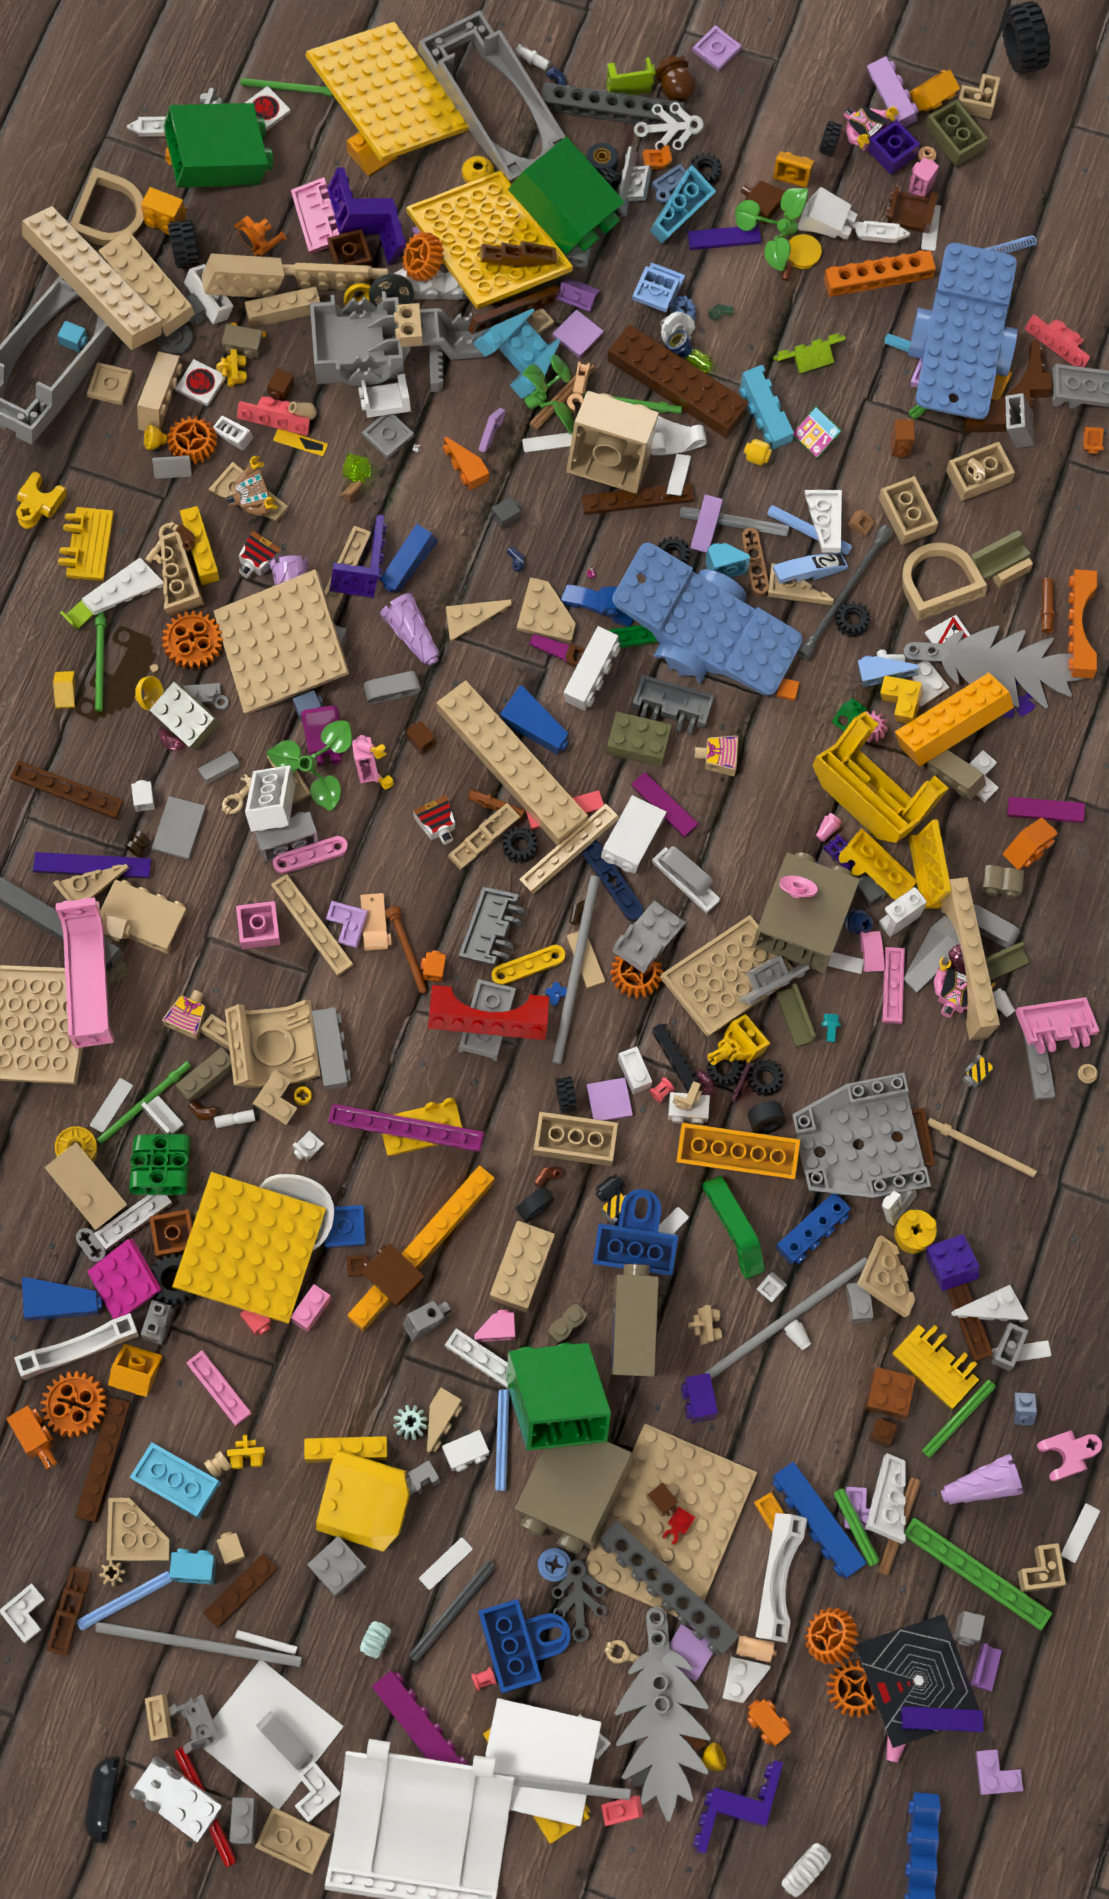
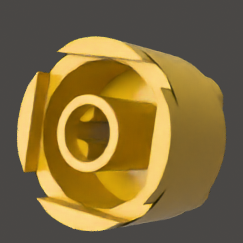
[894,1210,937,1254]

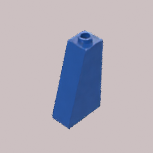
[380,524,438,593]
[500,685,569,755]
[22,1277,102,1321]

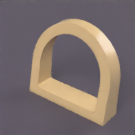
[70,167,144,246]
[902,543,987,621]

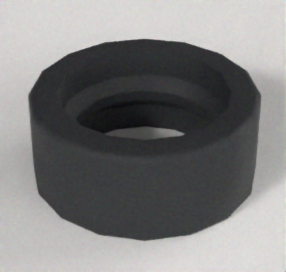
[516,1187,555,1222]

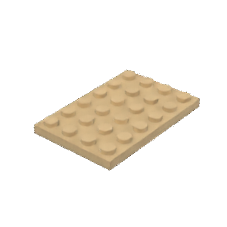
[660,915,795,1037]

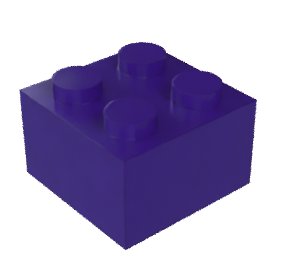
[868,120,920,175]
[926,1234,980,1291]
[680,1373,718,1424]

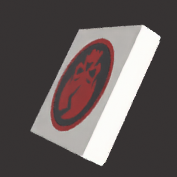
[245,86,291,131]
[175,359,226,407]

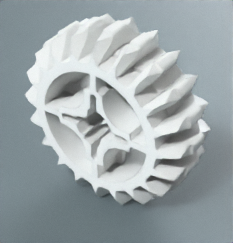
[782,1843,831,1897]

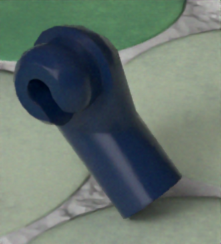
[546,67,567,86]
[507,546,525,572]

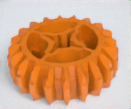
[401,232,445,282]
[167,416,217,465]
[610,956,663,999]
[804,1607,859,1665]
[826,1660,876,1718]

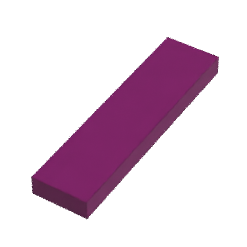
[631,772,698,838]
[1007,797,1085,823]

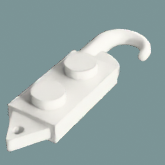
[127,117,166,137]
[841,221,910,243]

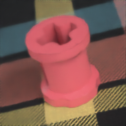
[649,1077,675,1103]
[471,1667,497,1692]

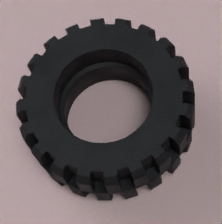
[1002,1,1051,74]

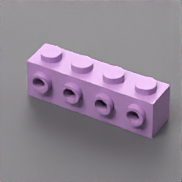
[867,56,919,127]

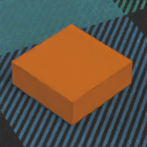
[776,678,799,701]

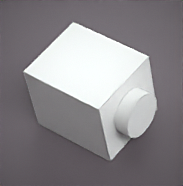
[131,780,155,812]

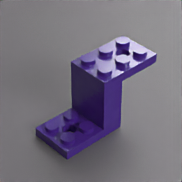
[327,167,406,265]
[692,1760,783,1855]

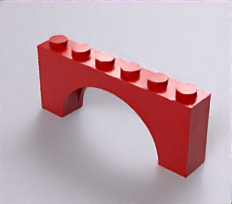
[428,985,549,1040]

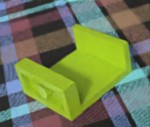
[606,57,655,95]

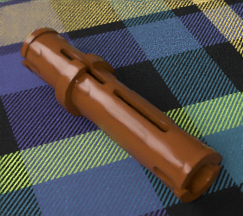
[1040,578,1055,634]
[467,789,525,821]

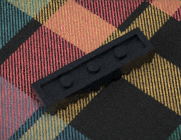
[652,1023,702,1093]

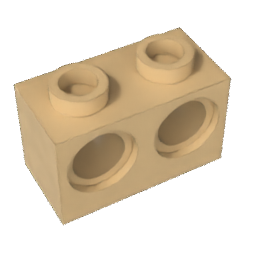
[394,303,423,347]

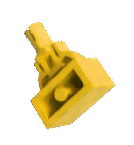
[707,1014,770,1065]

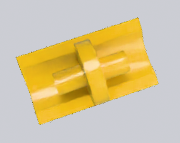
[216,349,247,388]
[227,1435,266,1469]

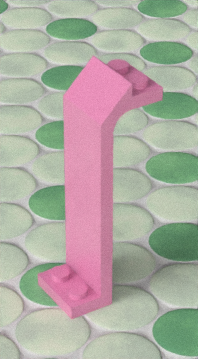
[56,898,114,1048]

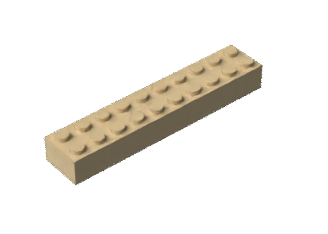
[22,206,162,350]
[436,680,588,846]

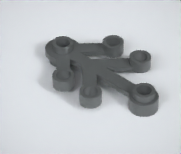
[552,1560,607,1642]

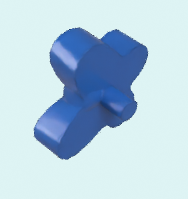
[545,982,567,1007]

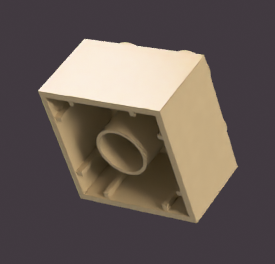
[566,391,659,494]

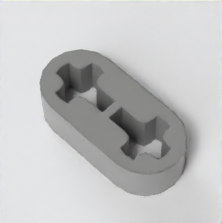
[76,1228,106,1263]

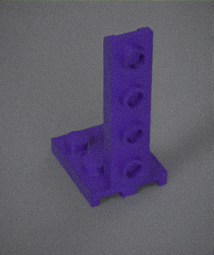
[329,515,387,598]

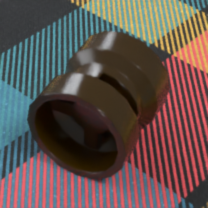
[125,830,152,857]

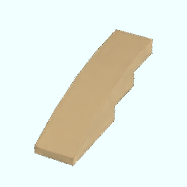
[448,803,520,870]

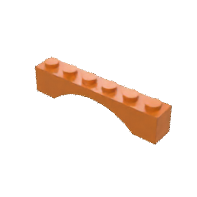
[1068,569,1097,679]

